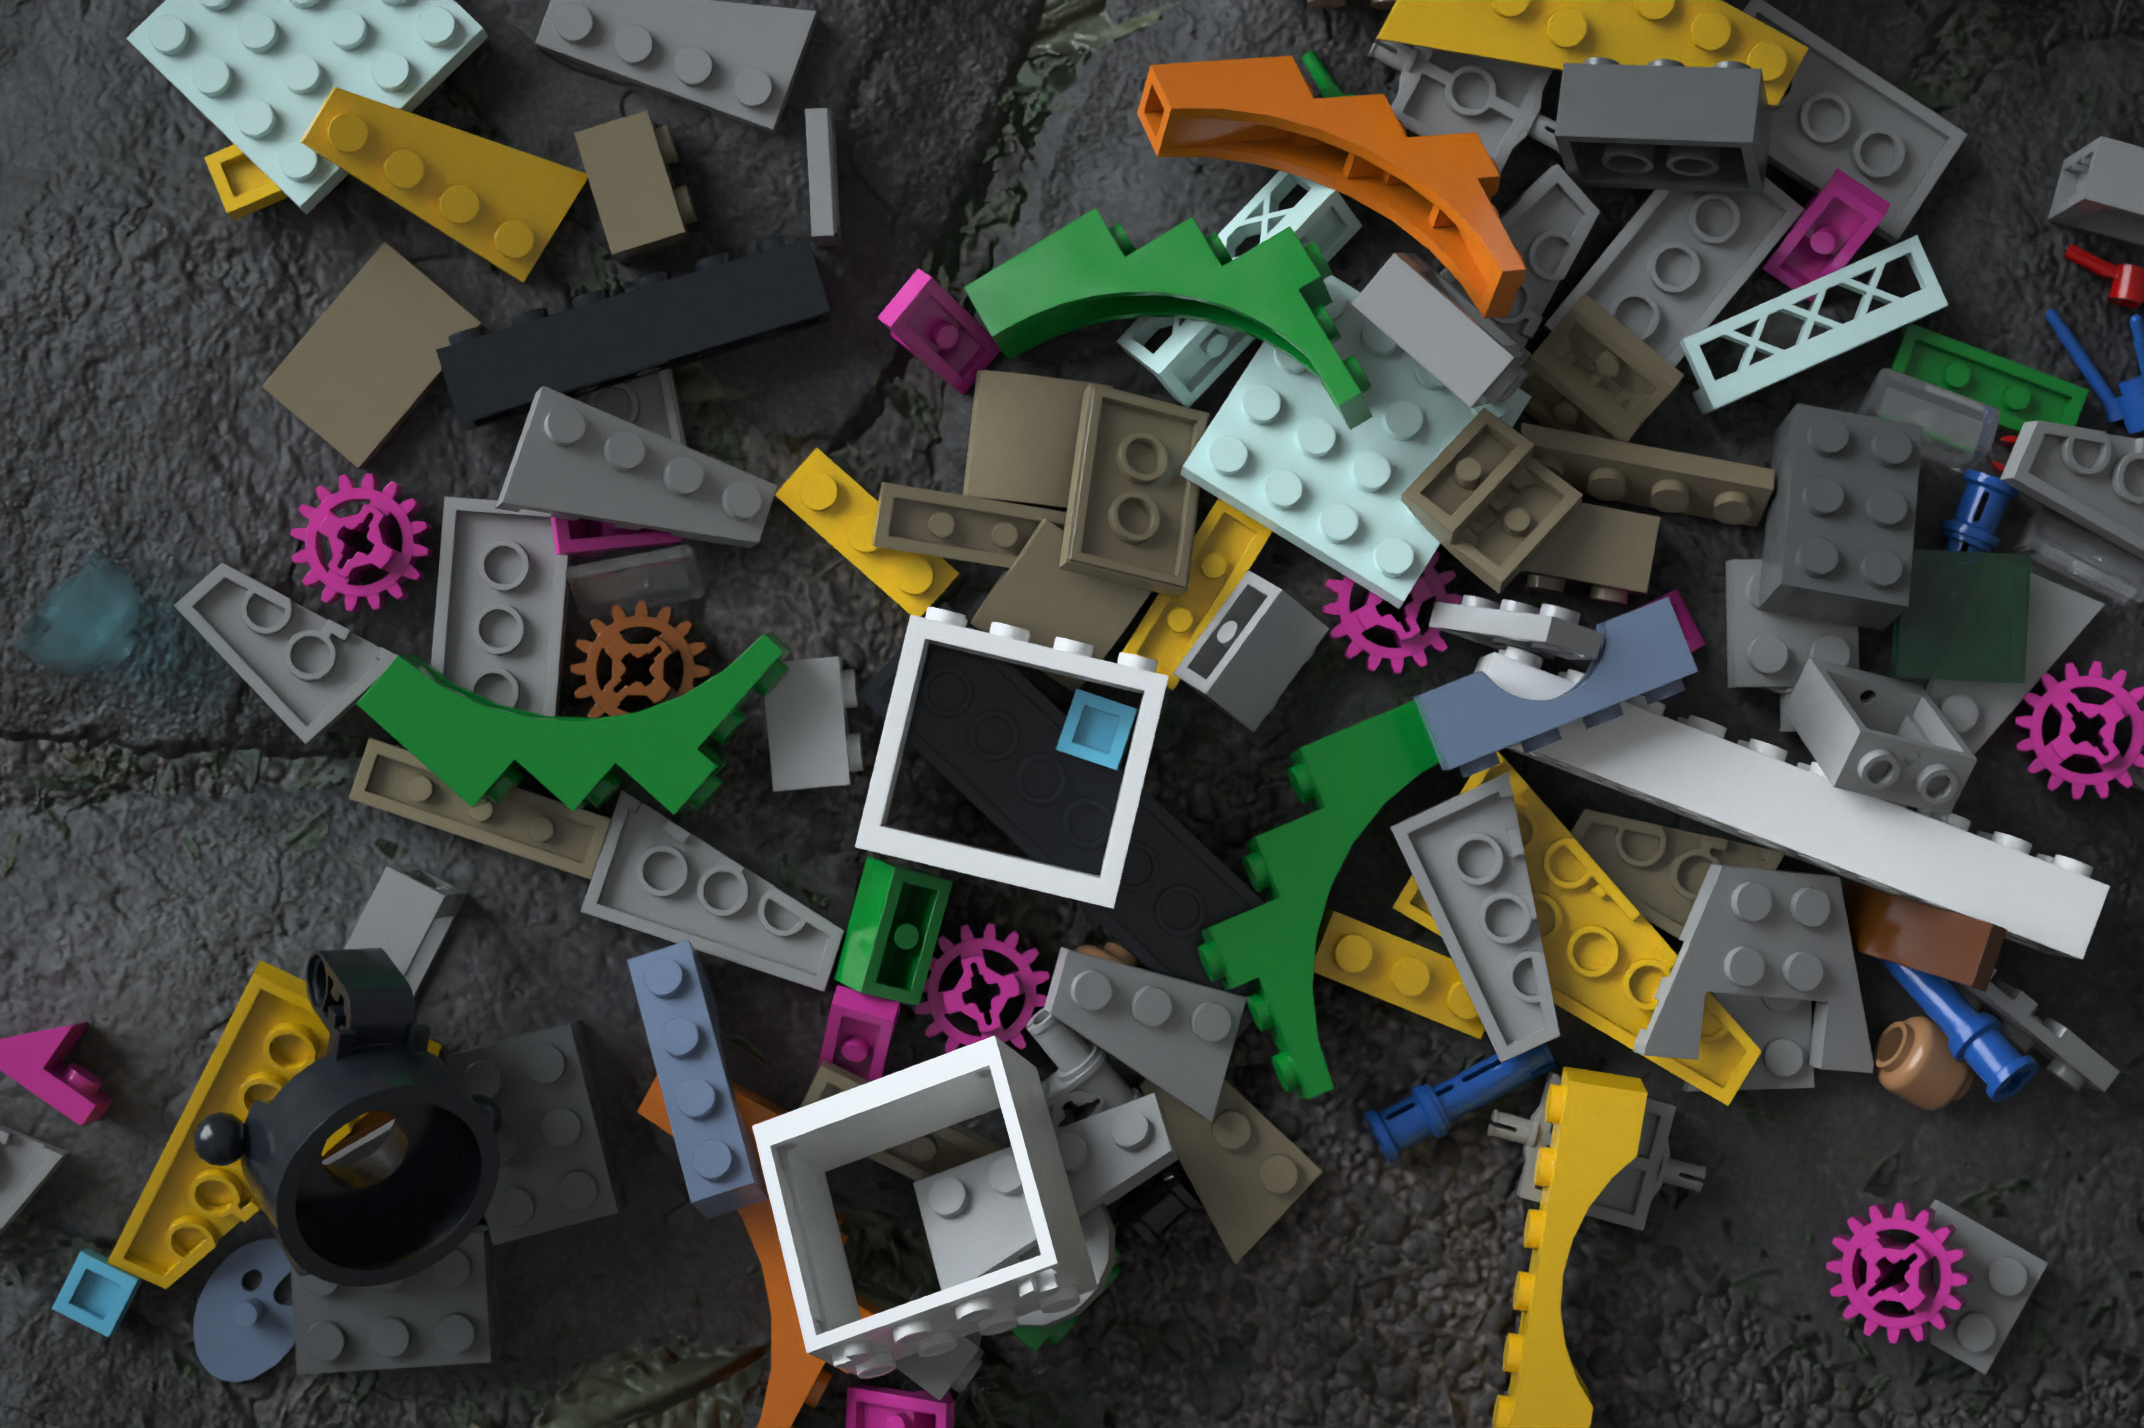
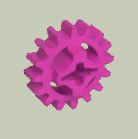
[290,473,434,613]
[1321,550,1462,675]
[2015,661,2144,801]
[914,922,1050,1053]
[1826,1201,1973,1344]

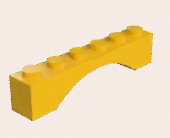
[1492,1066,1648,1428]

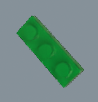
[1881,323,2089,436]

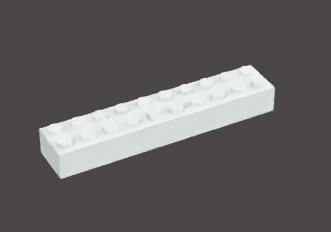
[1474,646,2110,960]

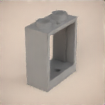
[2047,136,2144,247]
[1352,253,1532,408]
[1783,657,1977,815]
[344,864,468,997]

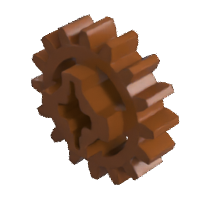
[570,601,712,718]

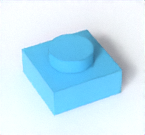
[1056,689,1139,771]
[52,1248,143,1337]

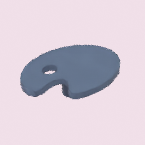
[193,1238,295,1382]

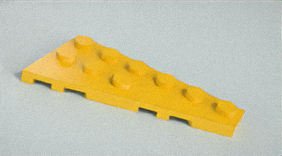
[1376,0,1809,106]
[1392,751,1762,1106]
[107,960,442,1289]

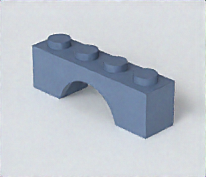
[1414,597,1698,778]
[627,940,769,1219]

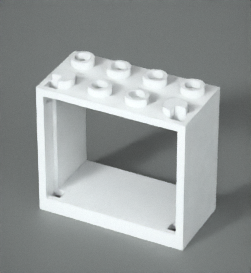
[855,607,1169,909]
[752,1036,1098,1379]

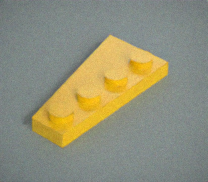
[300,87,588,283]

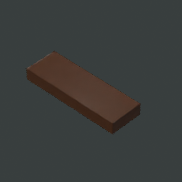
[1842,881,2007,992]

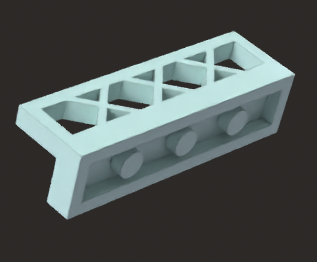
[1116,171,1362,408]
[1679,235,1948,416]

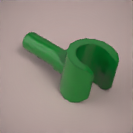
[1301,50,1355,98]

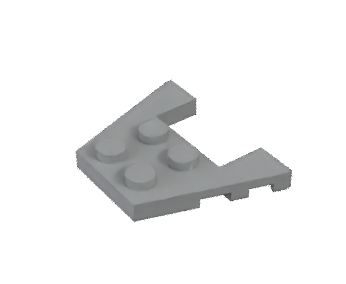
[1634,864,1874,1073]

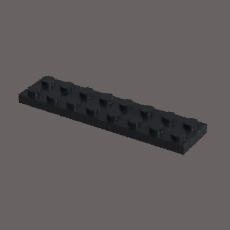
[857,601,1265,1040]

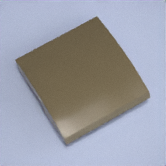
[1519,293,1684,442]
[963,370,1113,510]
[1401,407,1583,594]
[969,518,1152,693]

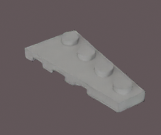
[535,0,818,134]
[495,386,777,548]
[1390,772,1560,1063]
[581,790,845,992]
[913,1093,1178,1291]

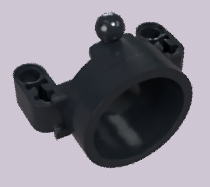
[193,948,503,1287]

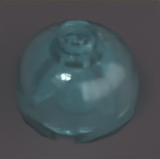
[13,547,140,676]

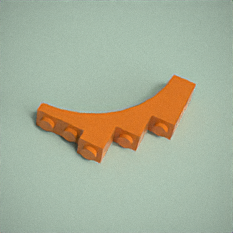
[1137,56,1526,319]
[637,1076,883,1428]

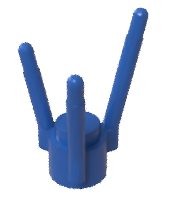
[2045,302,2144,434]

